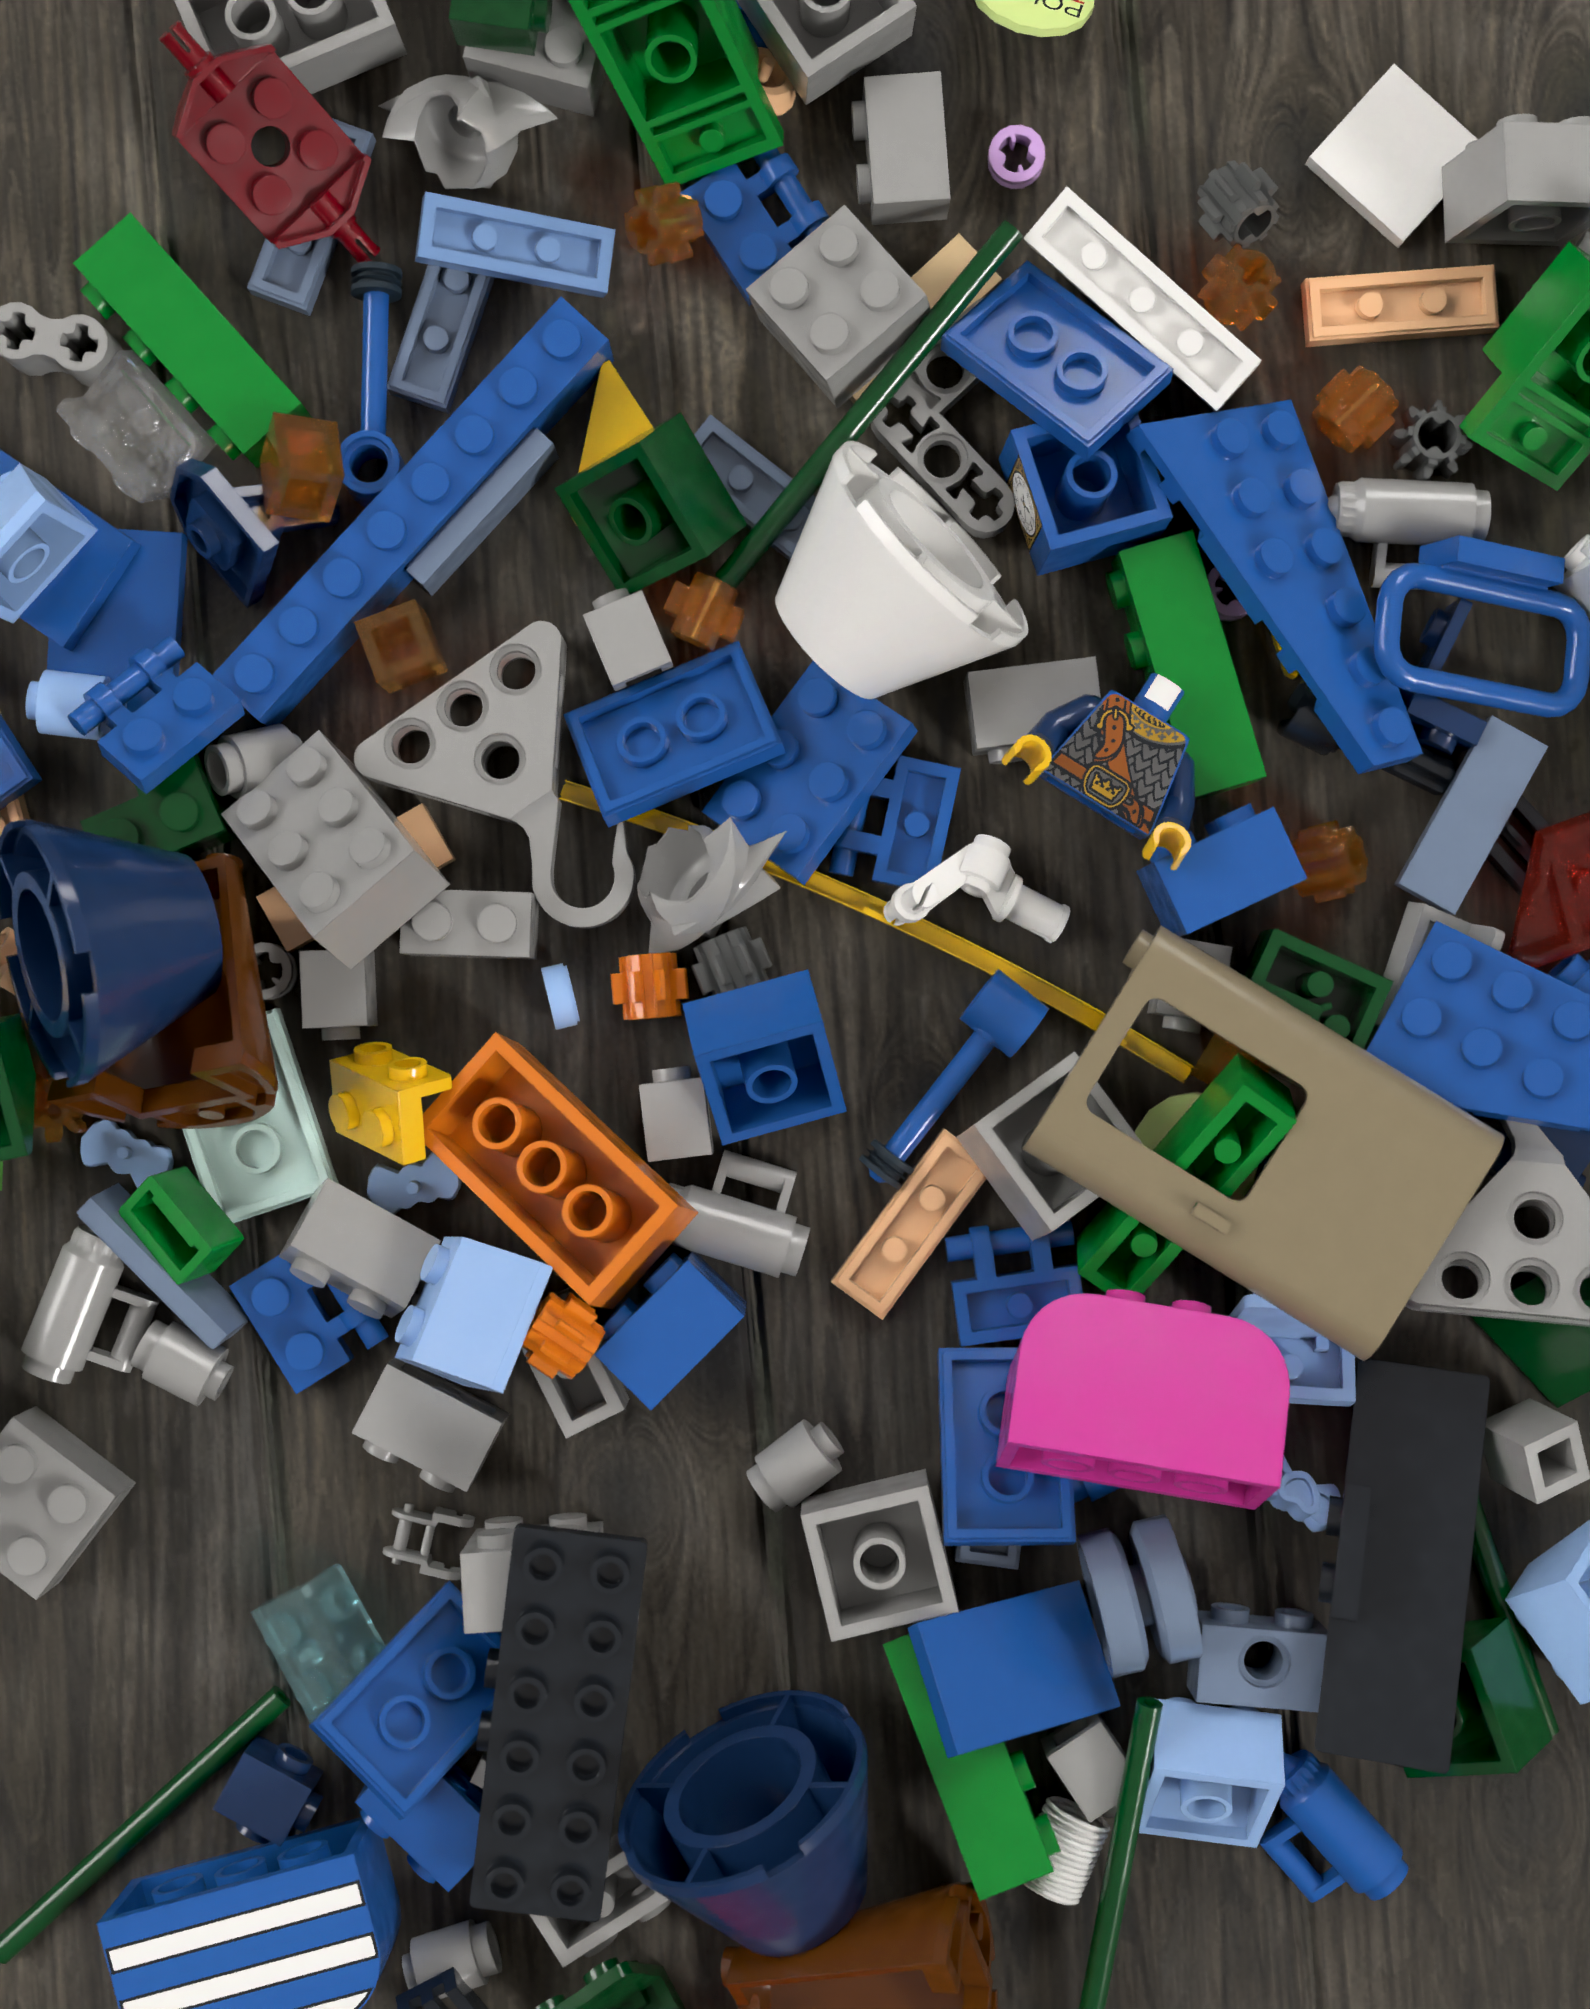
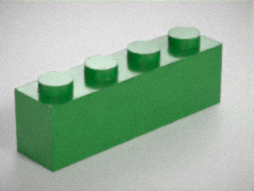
[73,212,313,469]
[1106,529,1267,800]
[1077,1052,1297,1294]
[882,1634,1061,1901]

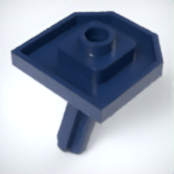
[170,458,340,609]

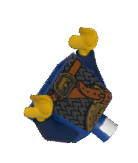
[1001,673,1195,870]

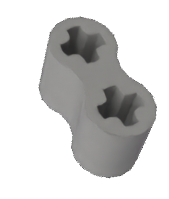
[0,302,125,388]

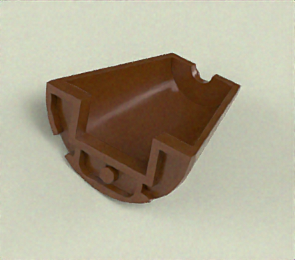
[47,853,278,1129]
[721,1882,998,2009]

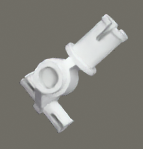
[883,834,1070,943]

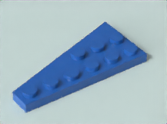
[1125,400,1423,774]
[1366,921,1590,1132]

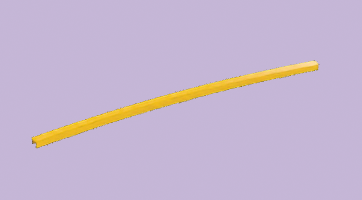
[559,780,1194,1083]

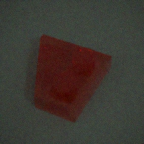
[1508,811,1590,968]

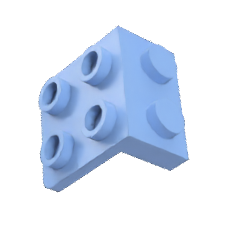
[1229,1293,1356,1407]

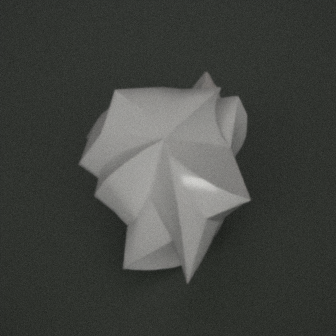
[378,74,558,189]
[637,817,787,954]

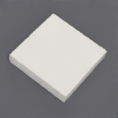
[1305,64,1477,248]

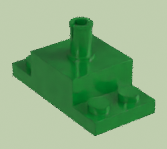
[568,0,784,189]
[1459,241,1590,491]

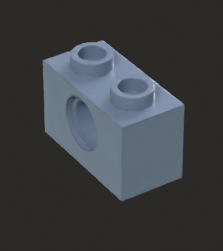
[1186,1602,1328,1712]

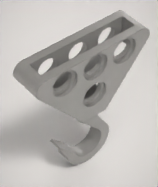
[354,621,636,929]
[1405,1119,1590,1327]

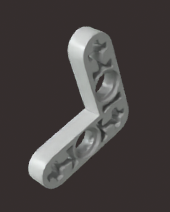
[871,298,1015,539]

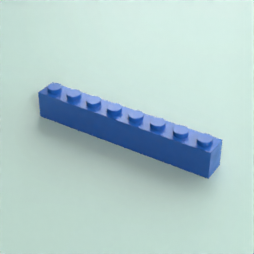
[212,296,614,726]

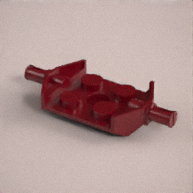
[158,20,381,263]

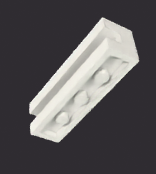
[1023,186,1261,412]

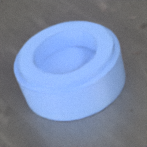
[541,963,580,1030]

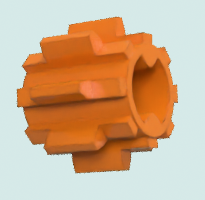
[610,952,689,1020]
[522,1292,605,1380]

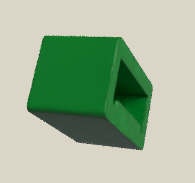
[118,1166,244,1285]

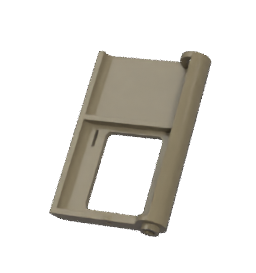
[1022,925,1505,1361]

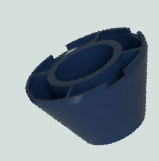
[0,819,223,1087]
[618,1690,868,1957]

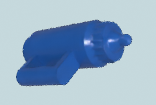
[1259,1749,1408,1903]

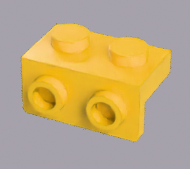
[328,1042,452,1166]

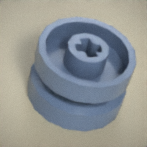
[1076,1514,1203,1678]

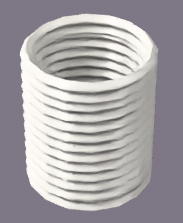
[1024,1796,1110,1906]

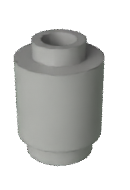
[204,723,303,799]
[131,1320,234,1406]
[746,1419,844,1512]
[402,1919,502,1999]

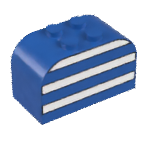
[97,1817,401,2009]

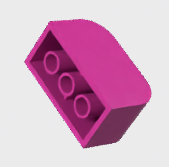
[995,1289,1290,1510]

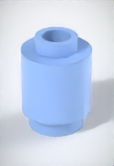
[26,669,127,740]

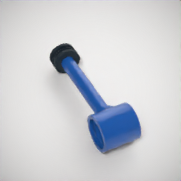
[335,261,405,507]
[859,969,1049,1190]

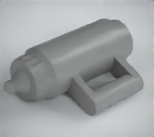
[1328,477,1491,590]
[669,1150,810,1278]
[21,1225,159,1384]

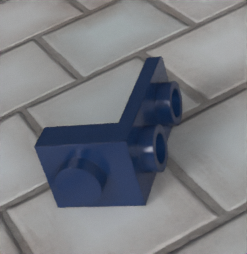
[1398,598,1488,756]

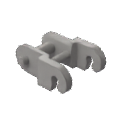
[382,1503,475,1580]

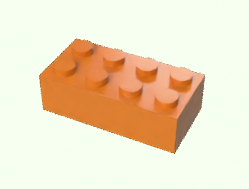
[423,1032,699,1310]

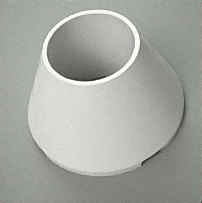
[775,441,1028,699]

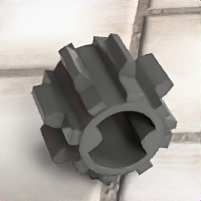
[1197,160,1279,249]
[1387,400,1473,481]
[691,926,773,995]

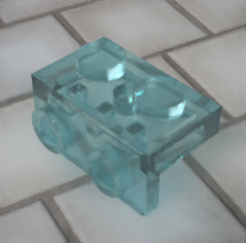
[250,1564,385,1723]

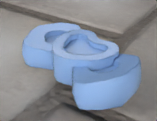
[80,1119,174,1188]
[367,1152,461,1215]
[1266,1456,1341,1532]

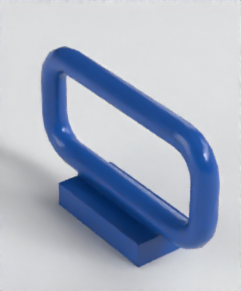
[1373,535,1590,717]

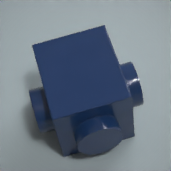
[213,1735,324,1847]

